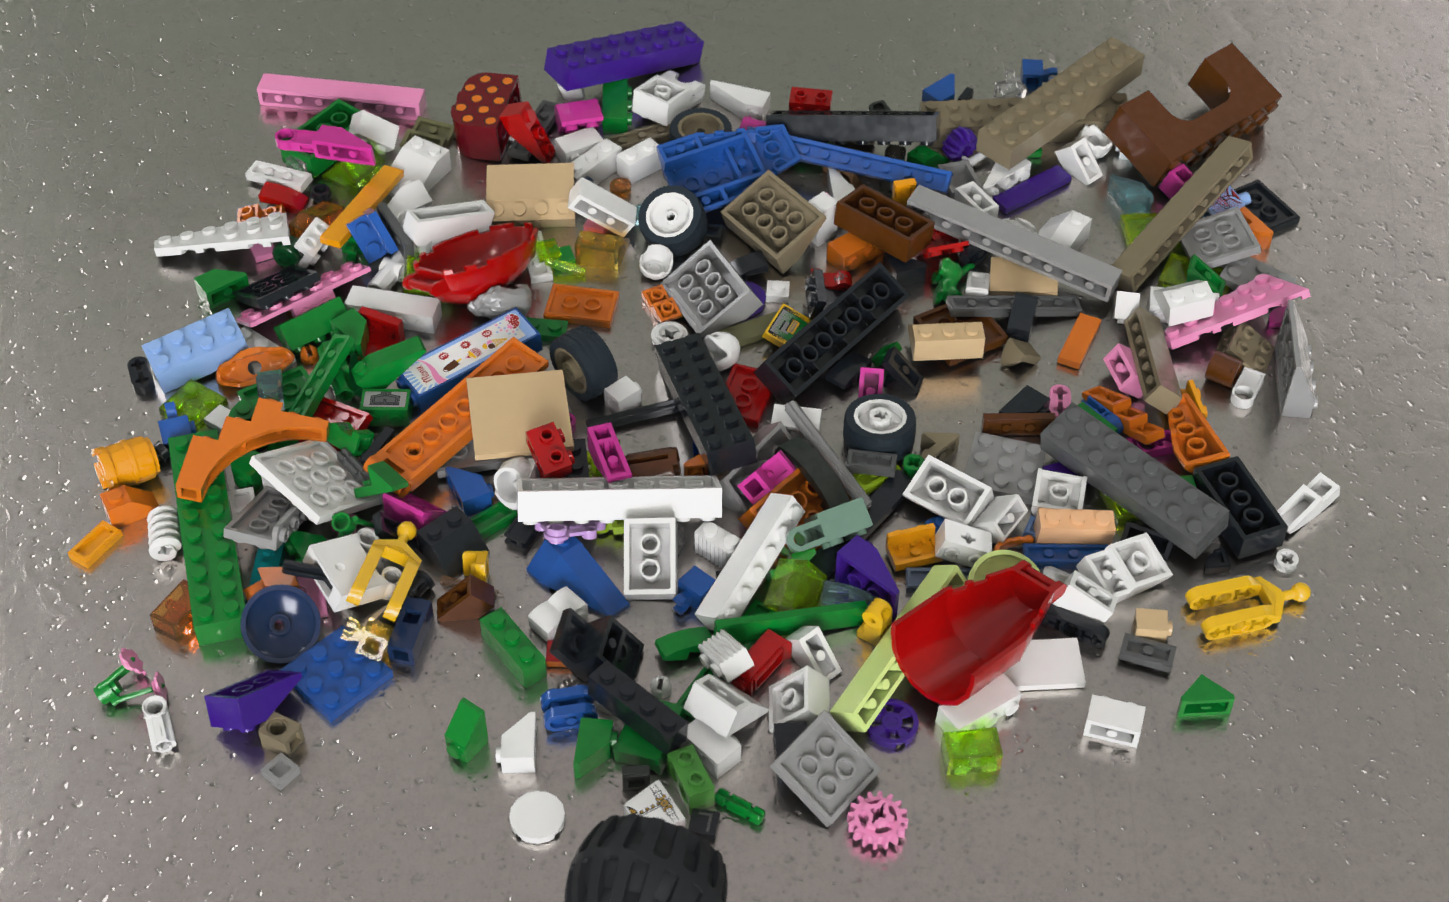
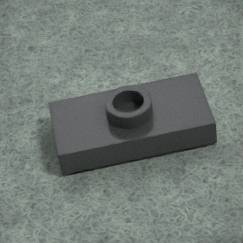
[846,449,897,477]

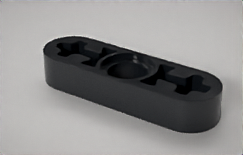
[1040,604,1110,648]

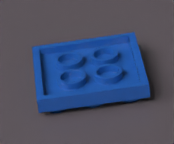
[280,625,393,723]

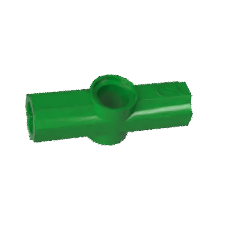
[317,340,356,403]

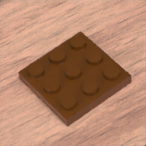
[913,304,1009,366]

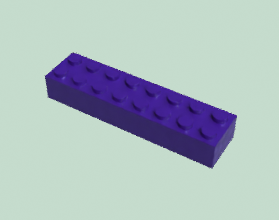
[544,21,704,91]

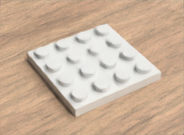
[249,440,384,525]

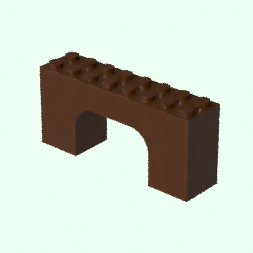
[1104,43,1282,187]

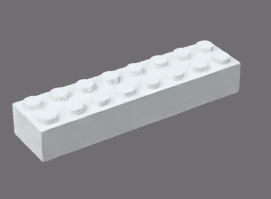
[517,475,722,525]

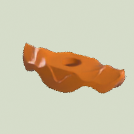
[216,347,295,387]

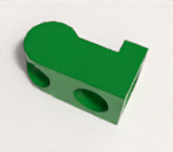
[327,422,375,457]

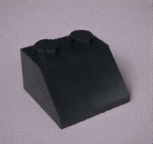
[416,506,490,579]

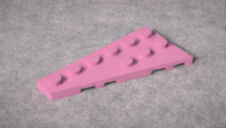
[1164,273,1310,350]

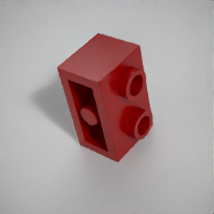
[789,87,833,111]
[526,421,575,478]

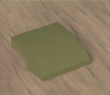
[400,116,455,149]

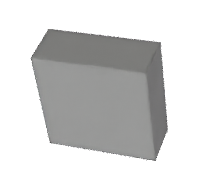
[260,753,301,791]

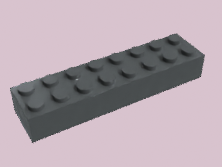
[1040,402,1229,559]

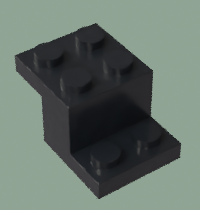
[549,608,644,682]

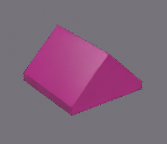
[382,492,447,531]

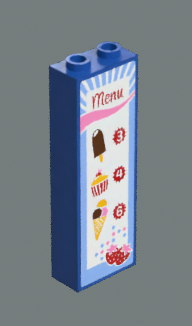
[395,307,543,413]

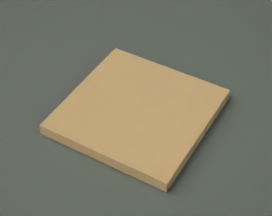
[466,370,574,461]

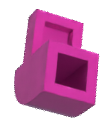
[737,450,796,505]

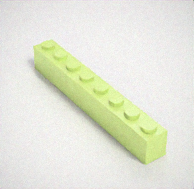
[830,565,967,733]

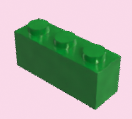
[602,78,632,134]
[273,296,347,354]
[479,607,547,689]

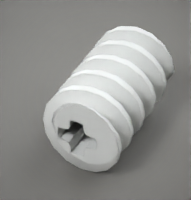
[147,506,182,561]

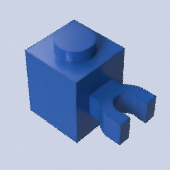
[1020,59,1057,91]
[158,401,197,448]
[673,566,716,615]

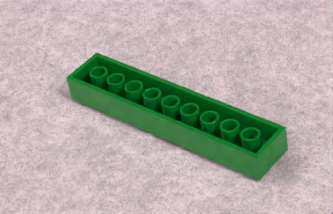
[168,429,246,646]

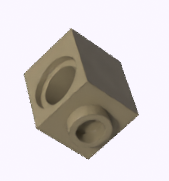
[258,711,305,759]

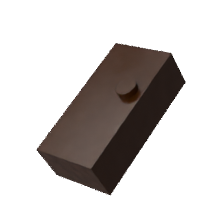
[833,184,935,263]

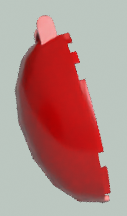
[402,222,538,304]

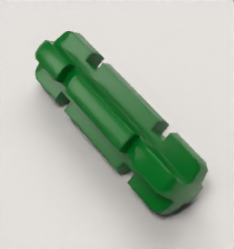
[715,788,766,825]

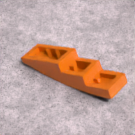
[1081,385,1165,445]

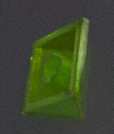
[763,558,827,612]

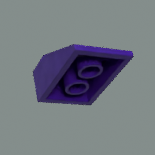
[835,535,900,624]
[204,670,302,733]

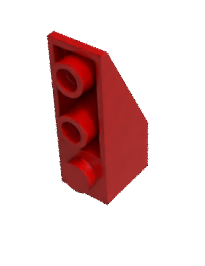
[499,101,556,164]

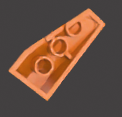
[1167,393,1230,474]

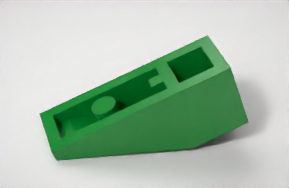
[351,336,427,389]

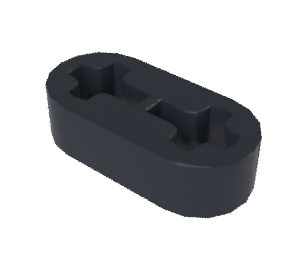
[127,356,155,396]

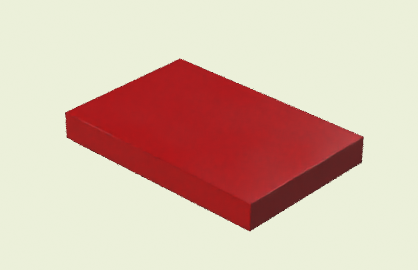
[725,363,772,428]

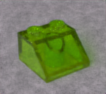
[321,141,385,190]

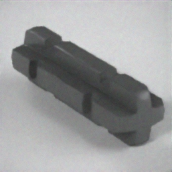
[336,448,370,486]

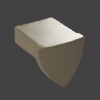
[1001,338,1041,366]

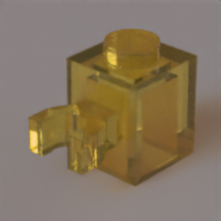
[340,617,394,662]

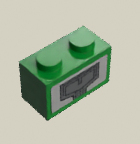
[359,389,413,427]

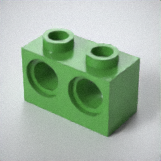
[667,744,715,815]

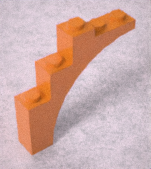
[176,398,329,503]

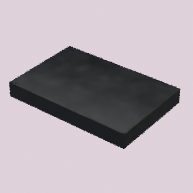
[1233,179,1300,233]

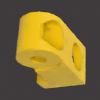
[857,598,892,646]

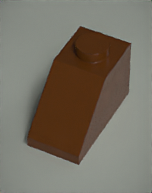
[437,575,495,622]

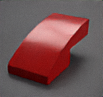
[258,182,309,215]

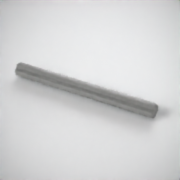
[785,400,872,509]

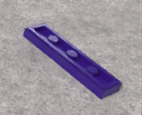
[992,165,1072,214]

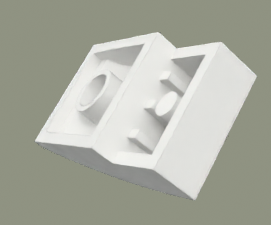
[1076,532,1173,603]

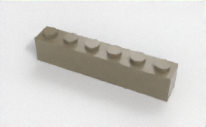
[1124,306,1182,414]

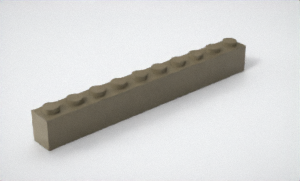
[1111,136,1253,293]

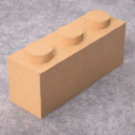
[1033,508,1116,544]

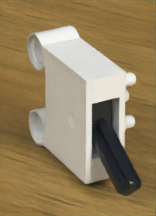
[282,528,402,612]

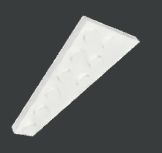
[154,212,291,257]

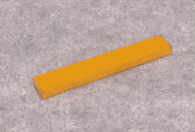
[320,165,404,248]

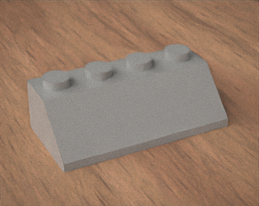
[716,421,798,516]

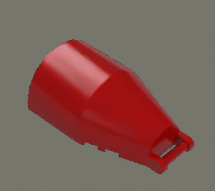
[891,560,1067,706]

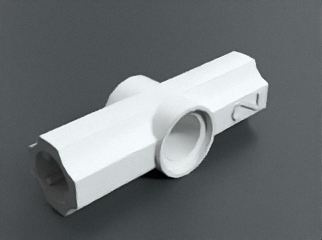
[367,243,420,291]

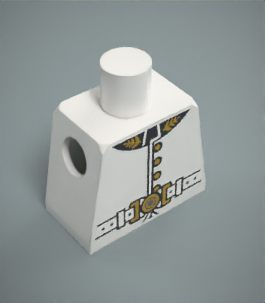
[624,780,686,828]

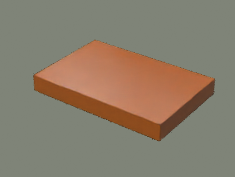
[543,283,620,329]

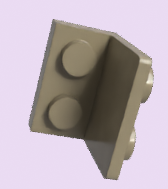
[1214,322,1275,373]

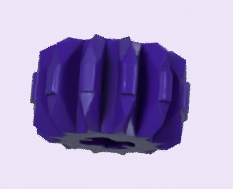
[942,126,977,162]

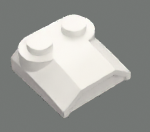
[1031,468,1087,517]

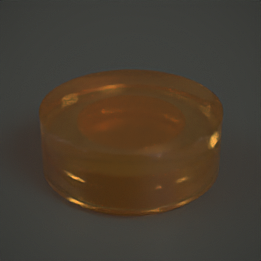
[610,178,631,198]

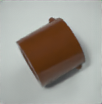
[1205,350,1244,389]

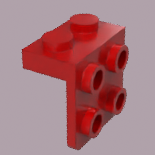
[916,229,969,259]
[347,306,405,358]

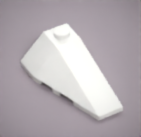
[1038,210,1092,251]

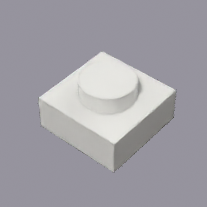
[766,280,790,303]

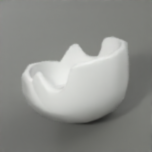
[639,244,673,280]

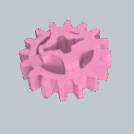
[847,791,908,850]

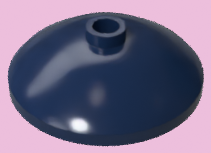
[240,584,321,664]

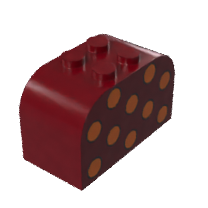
[451,73,522,161]

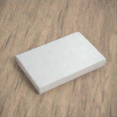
[1004,638,1086,691]

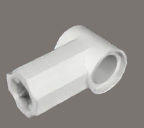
[142,695,176,753]

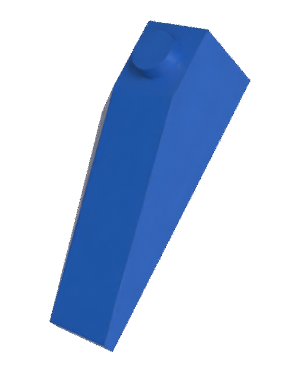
[526,536,630,617]

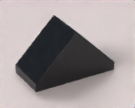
[883,252,928,288]

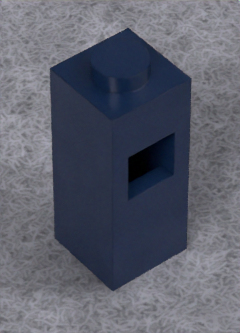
[387,597,434,666]

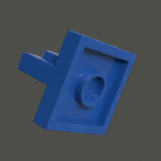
[345,208,399,264]

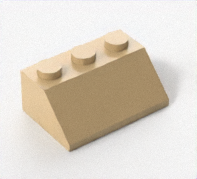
[908,322,985,361]

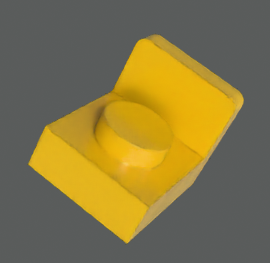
[462,551,489,583]

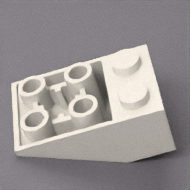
[683,674,769,738]

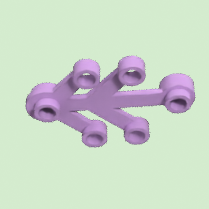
[535,520,606,544]

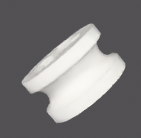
[1274,549,1299,573]

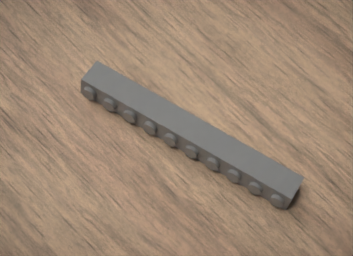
[906,185,1123,302]

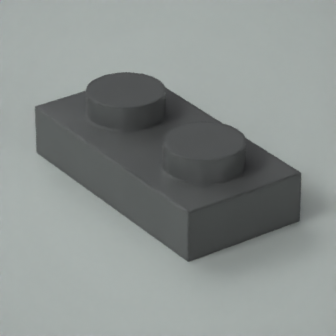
[1118,633,1177,673]

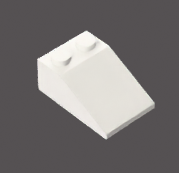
[388,135,452,197]

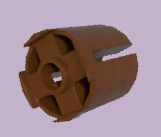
[625,447,682,477]

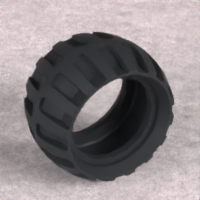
[565,814,728,902]

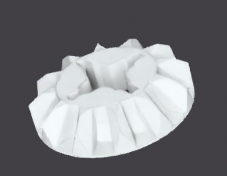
[651,321,688,345]

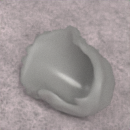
[467,284,532,319]

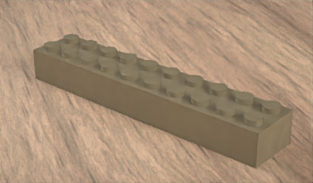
[976,37,1145,170]
[919,93,1128,148]

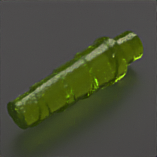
[544,258,586,277]

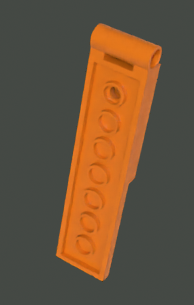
[363,337,549,498]

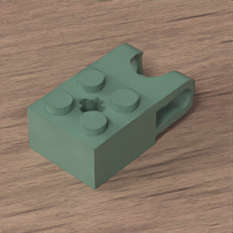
[780,497,873,557]

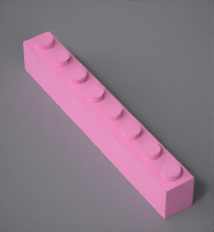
[257,73,427,120]

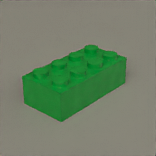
[280,99,361,179]

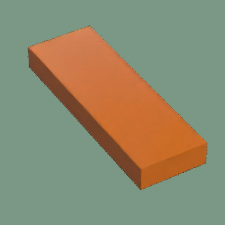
[1057,313,1102,370]

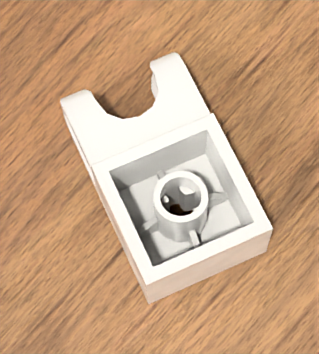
[632,70,705,126]

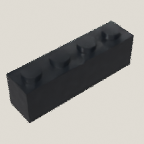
[588,660,688,756]

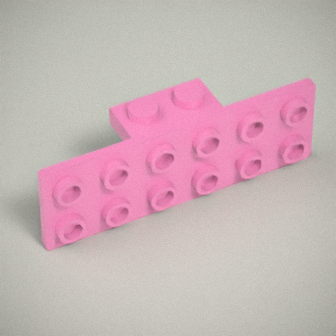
[236,261,371,328]

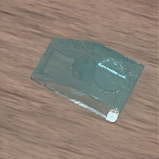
[1107,175,1154,219]

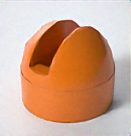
[300,345,319,365]

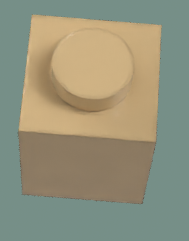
[1132,608,1173,643]

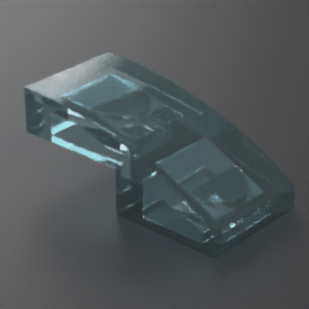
[822,581,875,606]

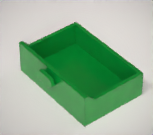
[613,700,687,775]

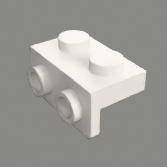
[294,217,329,268]

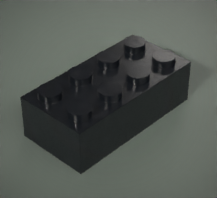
[1193,456,1288,559]

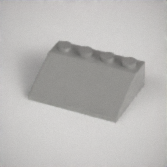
[660,240,763,337]
[1274,300,1318,418]

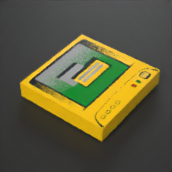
[762,303,812,347]

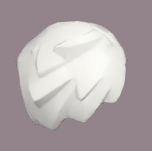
[1075,124,1113,159]

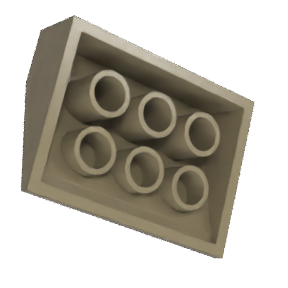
[720,169,827,274]

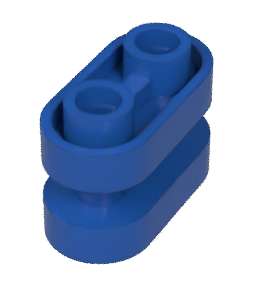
[540,684,598,732]

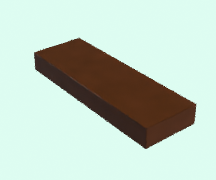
[981,413,1056,436]

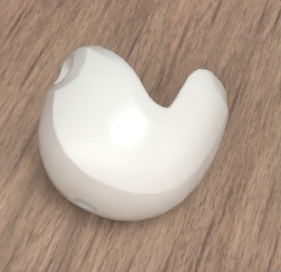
[703,332,740,372]

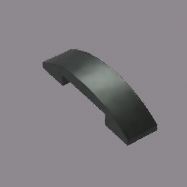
[777,436,850,511]

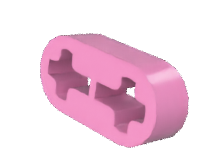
[1049,384,1071,418]

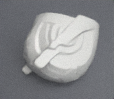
[494,456,541,510]

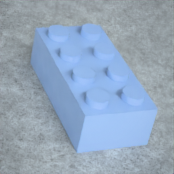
[141,308,248,394]

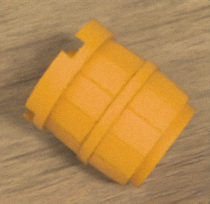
[92,436,160,491]

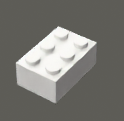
[624,518,678,600]

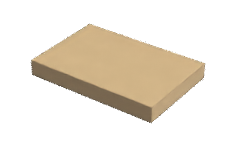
[989,257,1058,296]

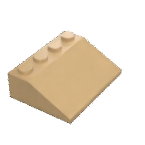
[486,163,576,228]

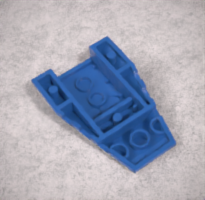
[656,124,801,212]

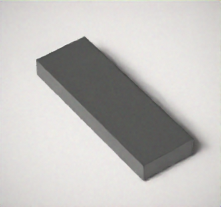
[377,202,414,261]

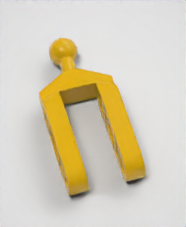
[346,521,422,622]
[1185,575,1311,640]

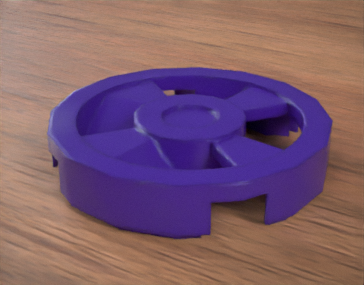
[868,699,919,748]

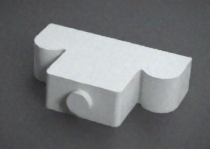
[403,200,495,254]

